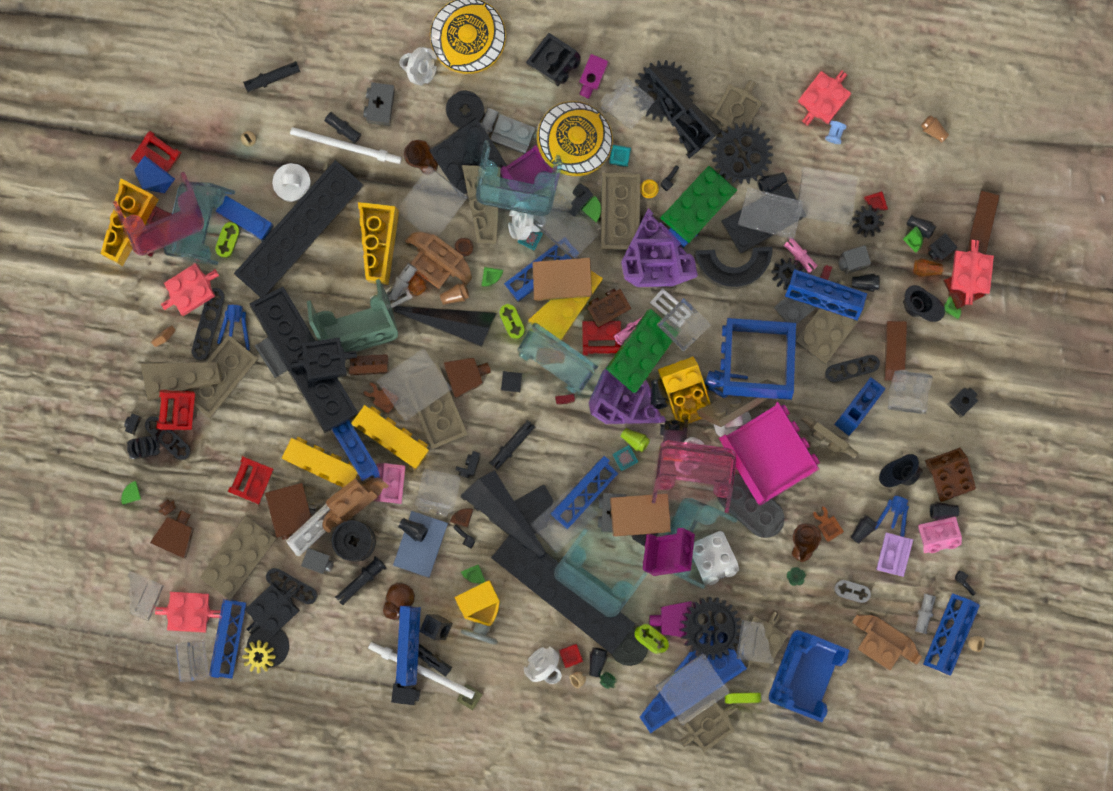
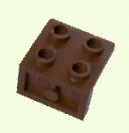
[925,447,976,502]

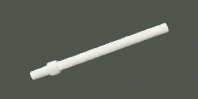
[290,127,402,164]
[368,642,475,699]

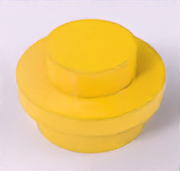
[640,179,659,199]

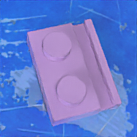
[876,533,913,577]

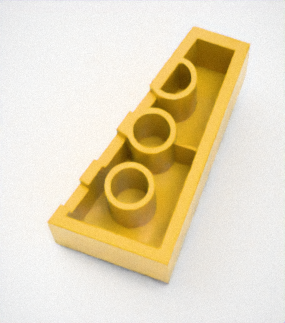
[351,405,429,470]

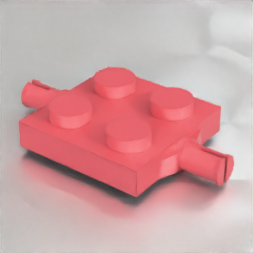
[798,70,851,126]
[951,240,994,305]
[161,263,219,316]
[155,592,221,633]

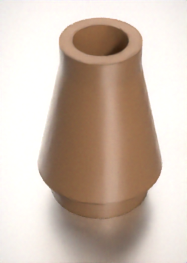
[921,115,949,143]
[440,283,470,305]

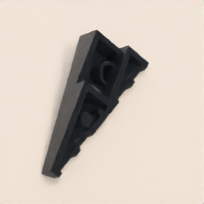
[645,64,721,159]
[394,306,496,347]
[460,470,546,558]

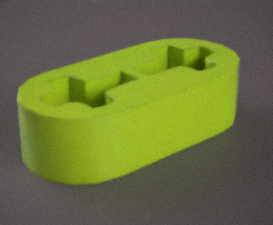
[215,222,240,258]
[499,304,525,339]
[635,624,669,654]
[725,693,762,703]

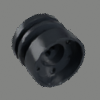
[331,520,376,562]

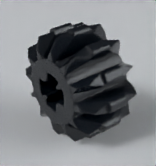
[851,205,884,238]
[771,258,803,290]
[127,436,160,459]

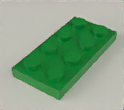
[660,165,737,243]
[605,309,678,393]

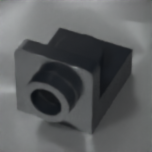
[569,183,594,217]
[927,233,958,263]
[455,451,481,478]

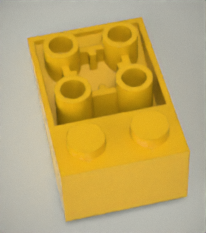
[658,356,711,424]

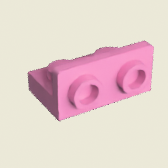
[374,463,405,504]
[918,517,962,553]

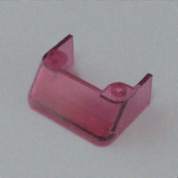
[113,172,204,256]
[652,440,736,513]

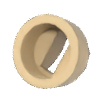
[241,131,256,147]
[968,636,985,652]
[569,671,586,688]

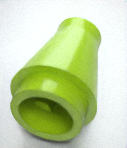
[620,427,650,452]

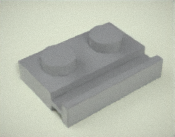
[490,114,536,154]

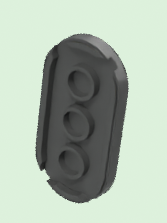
[717,474,785,538]

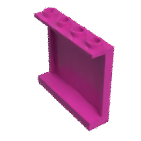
[719,402,820,505]

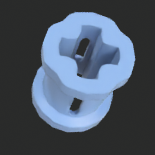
[825,121,847,145]

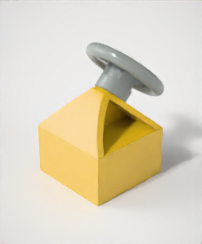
[454,580,500,645]

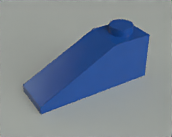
[216,196,274,241]
[834,377,886,436]

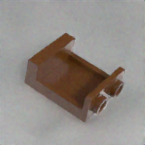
[265,483,312,540]

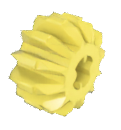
[242,640,276,673]

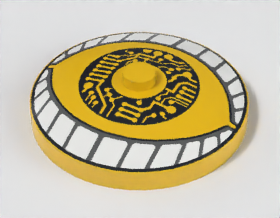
[430,0,506,74]
[537,101,613,176]

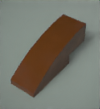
[884,321,907,381]

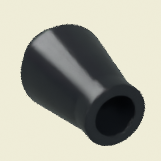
[757,172,787,194]
[906,215,936,239]
[852,273,880,292]
[650,379,669,409]
[929,502,959,521]
[850,514,877,544]
[398,518,428,542]
[589,647,608,677]

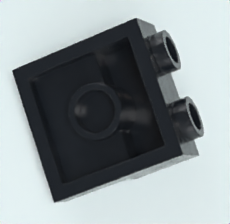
[526,33,581,87]

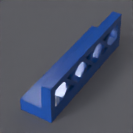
[504,238,579,302]
[785,269,867,321]
[332,421,380,481]
[550,456,619,529]
[923,593,980,676]
[209,599,246,679]
[396,606,421,686]

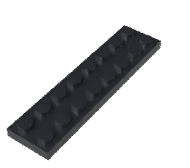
[234,160,364,298]
[249,287,358,433]
[491,536,635,654]

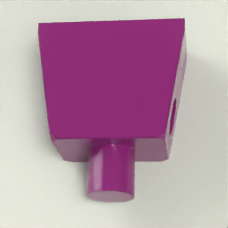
[579,54,610,99]
[649,601,692,637]

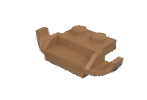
[405,232,472,289]
[322,478,389,533]
[852,614,922,670]

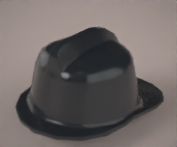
[903,285,945,322]
[879,454,923,488]

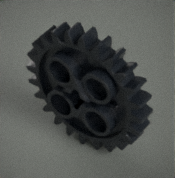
[633,60,695,123]
[711,122,773,185]
[679,597,742,660]

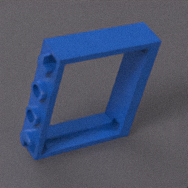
[719,318,796,400]

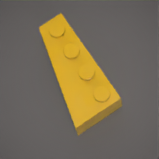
[100,178,159,266]
[358,202,399,285]
[528,271,603,344]
[281,436,359,488]

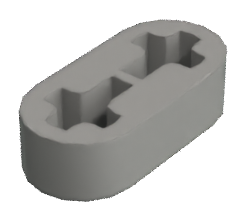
[834,580,871,603]

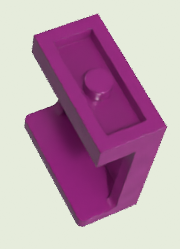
[500,145,557,202]
[643,528,695,576]

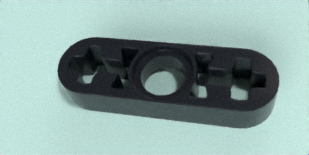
[825,355,880,383]
[145,416,191,460]
[266,568,318,604]

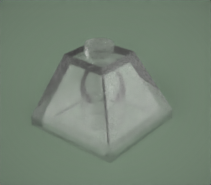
[657,298,711,352]

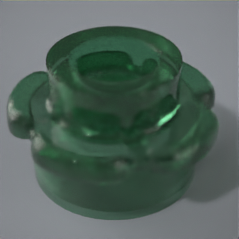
[787,567,806,586]
[599,671,617,689]

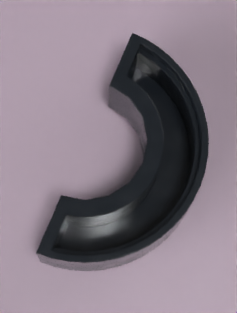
[695,247,772,289]

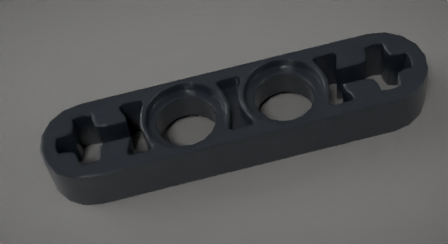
[191,288,225,361]

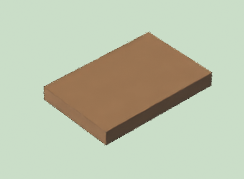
[533,258,592,301]
[610,494,671,537]

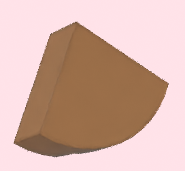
[151,325,176,347]

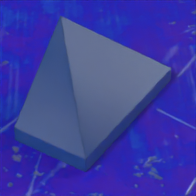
[134,156,175,194]

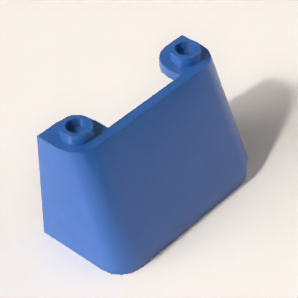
[769,630,850,723]

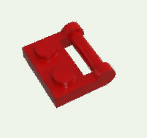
[131,131,182,173]
[582,321,621,356]
[156,390,195,430]
[228,456,274,505]

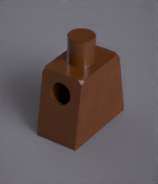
[444,358,491,399]
[150,510,194,559]

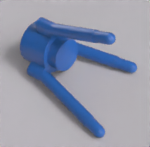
[217,305,250,351]
[704,370,748,398]
[874,496,909,537]

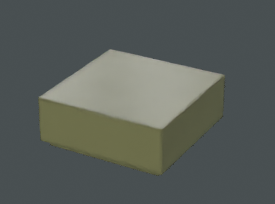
[456,684,483,711]

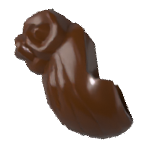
[403,140,438,175]
[792,523,822,562]
[383,582,415,620]

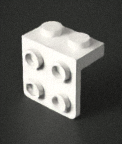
[692,531,739,586]

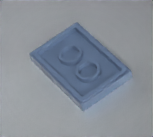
[393,511,448,578]

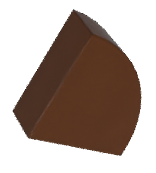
[450,508,473,527]

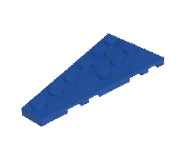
[640,626,747,734]

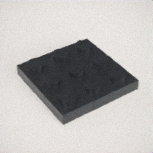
[428,118,507,197]

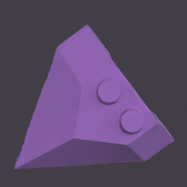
[621,208,698,287]
[588,365,666,424]

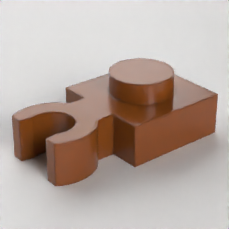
[363,382,399,414]
[813,506,844,542]

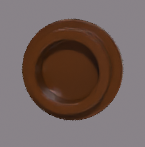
[454,238,474,257]
[158,499,177,516]

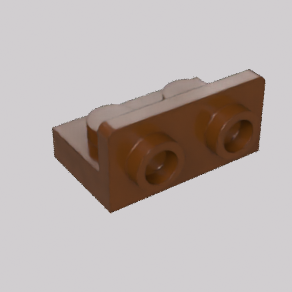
[587,288,632,328]
[349,354,389,376]

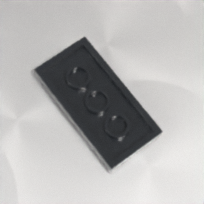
[721,183,806,254]

